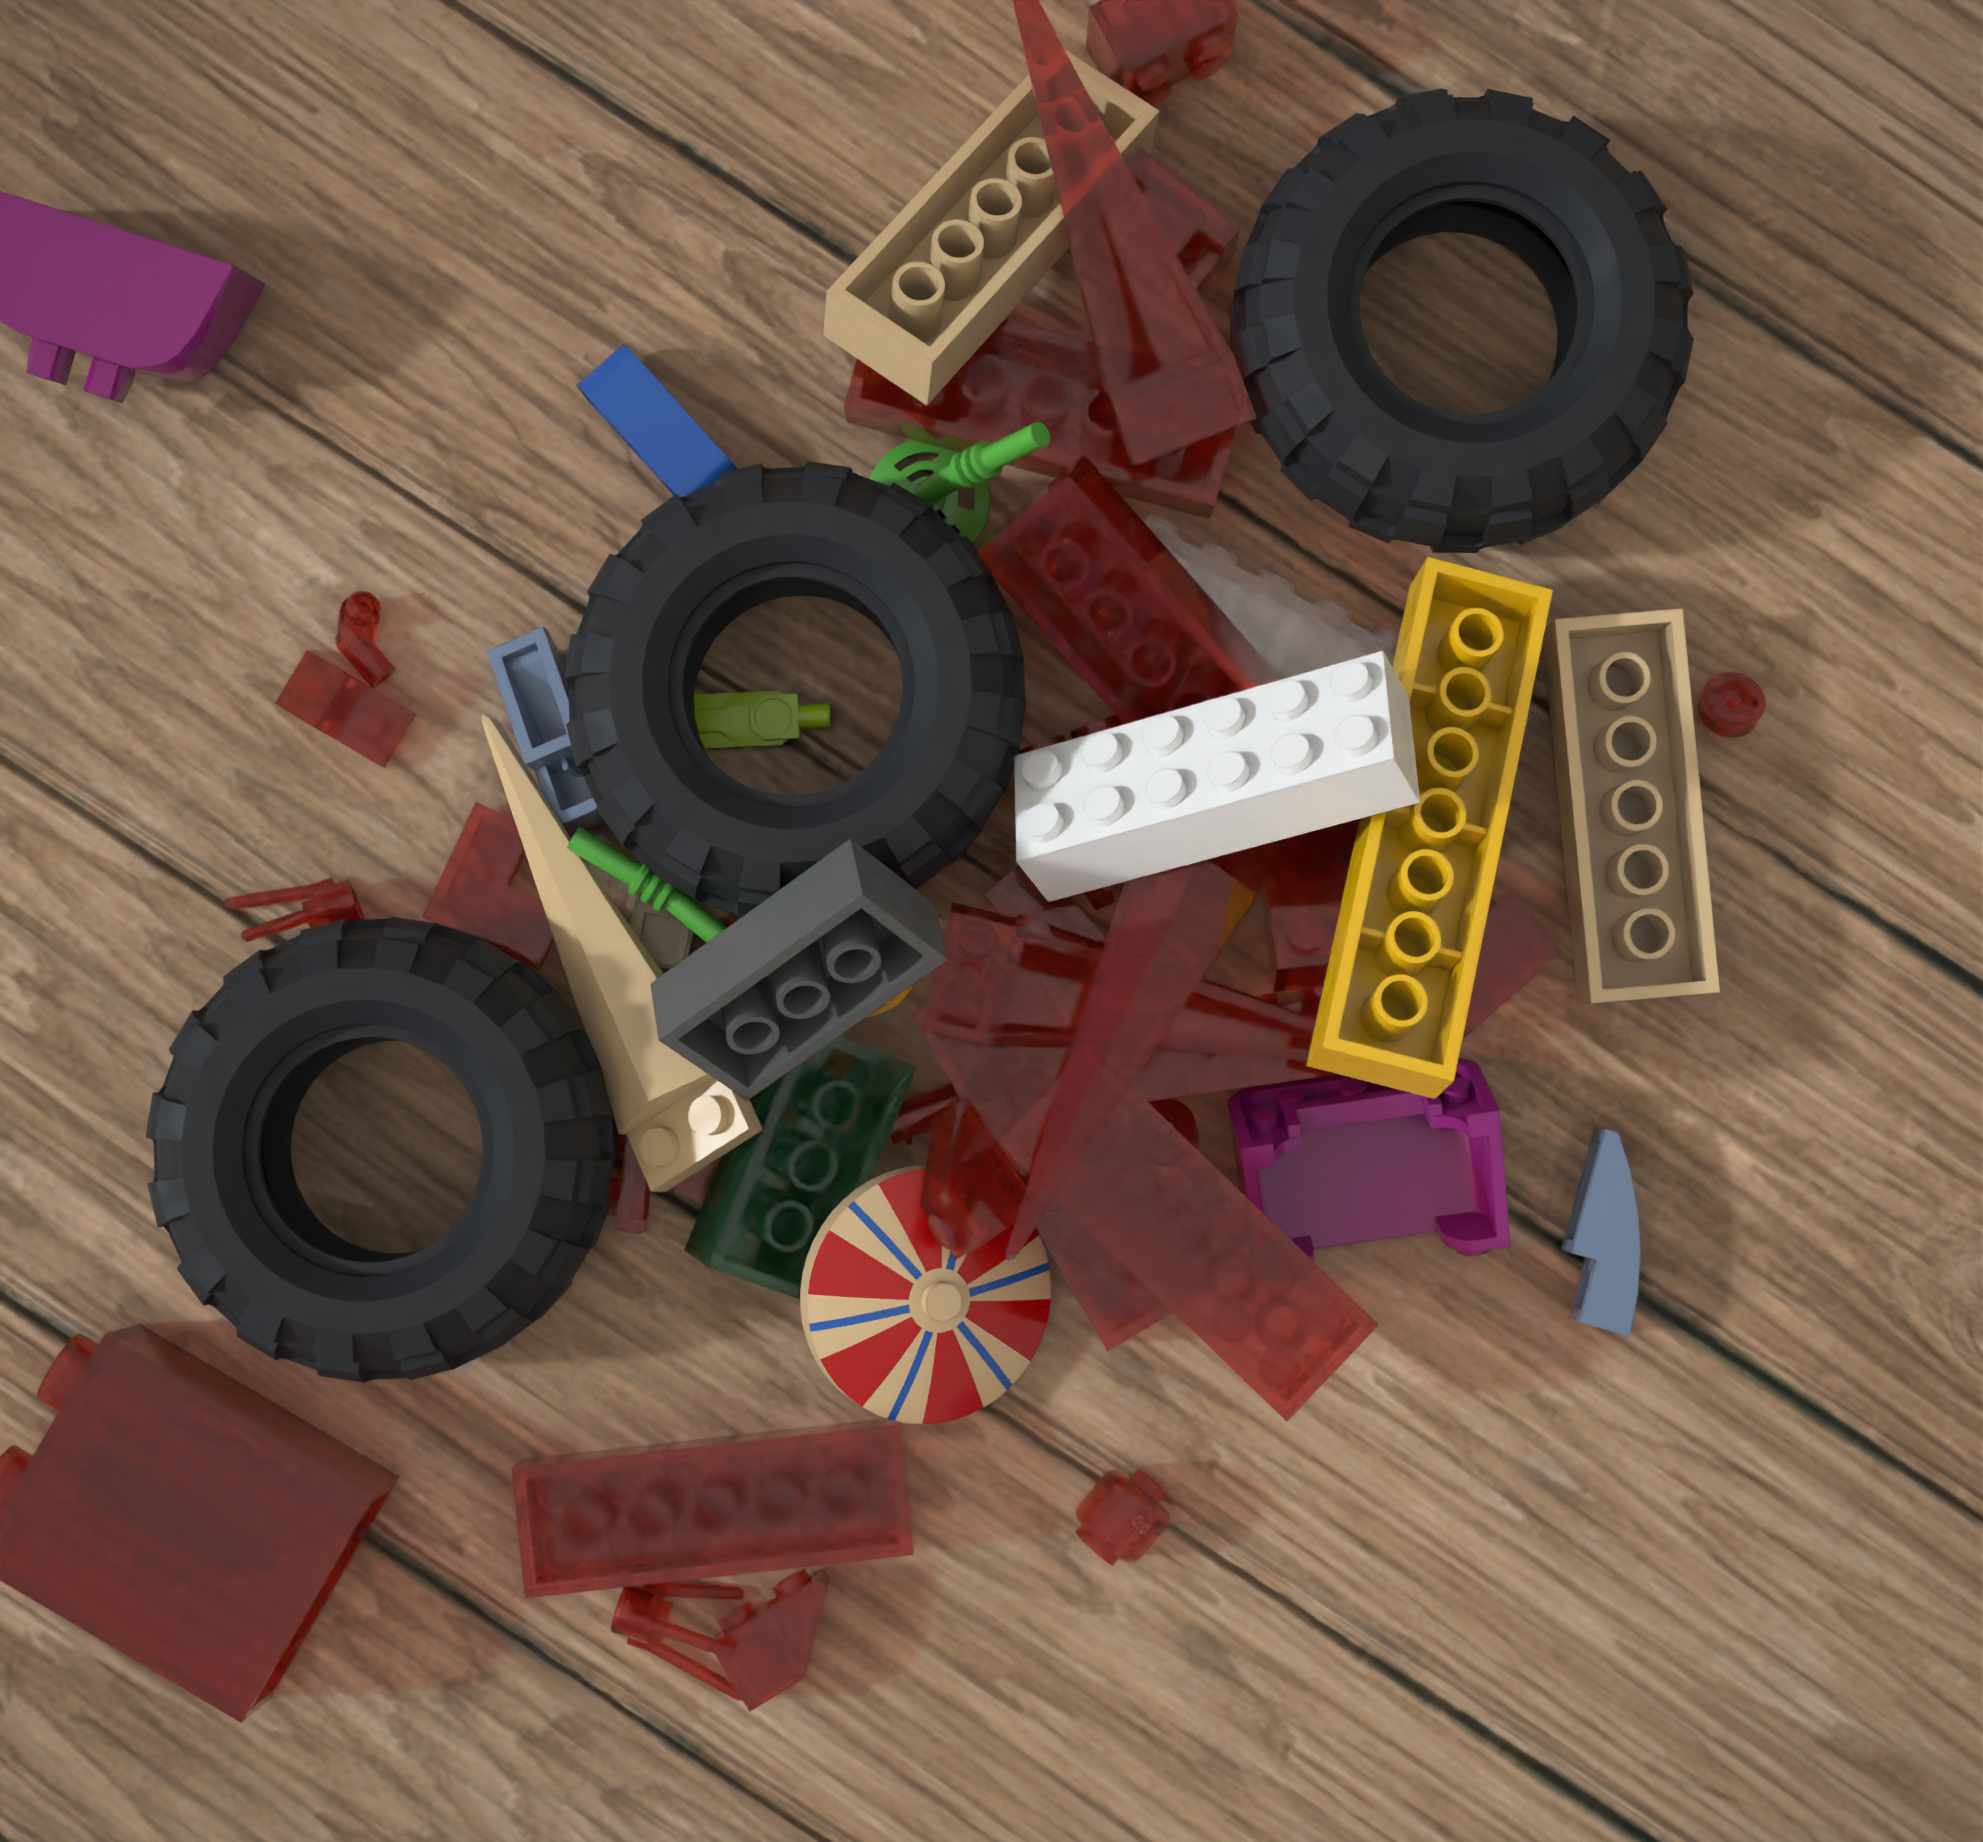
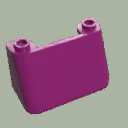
[1228,1058,1511,1285]

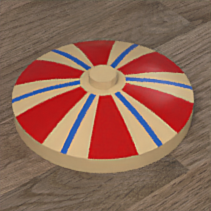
[800,1165,1051,1424]

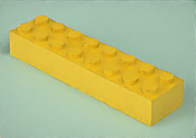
[1306,557,1553,1099]

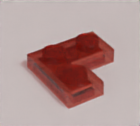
[422,802,554,970]

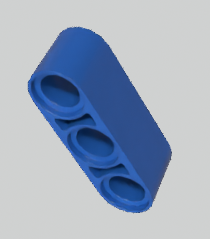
[576,344,737,497]

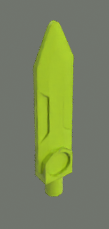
[694,690,832,749]

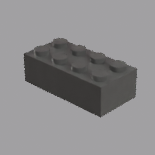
[650,838,948,1100]

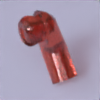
[335,591,396,688]

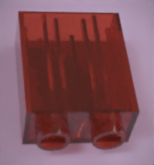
[0,1324,400,1723]

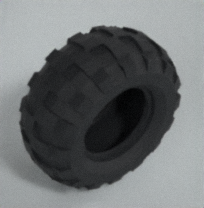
[1230,88,1694,553]
[564,461,1026,917]
[145,917,618,1383]

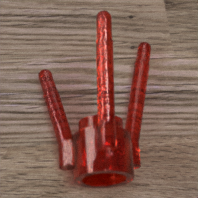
[224,877,365,942]
[611,1576,746,1701]

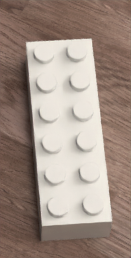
[1014,651,1420,902]

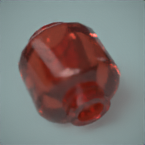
[1075,1468,1170,1566]

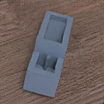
[487,627,606,837]
[1561,1128,1641,1337]

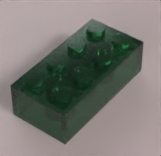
[684,1036,917,1299]

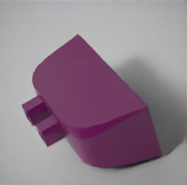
[0,191,265,404]

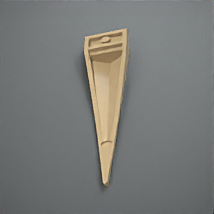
[482,714,763,1192]

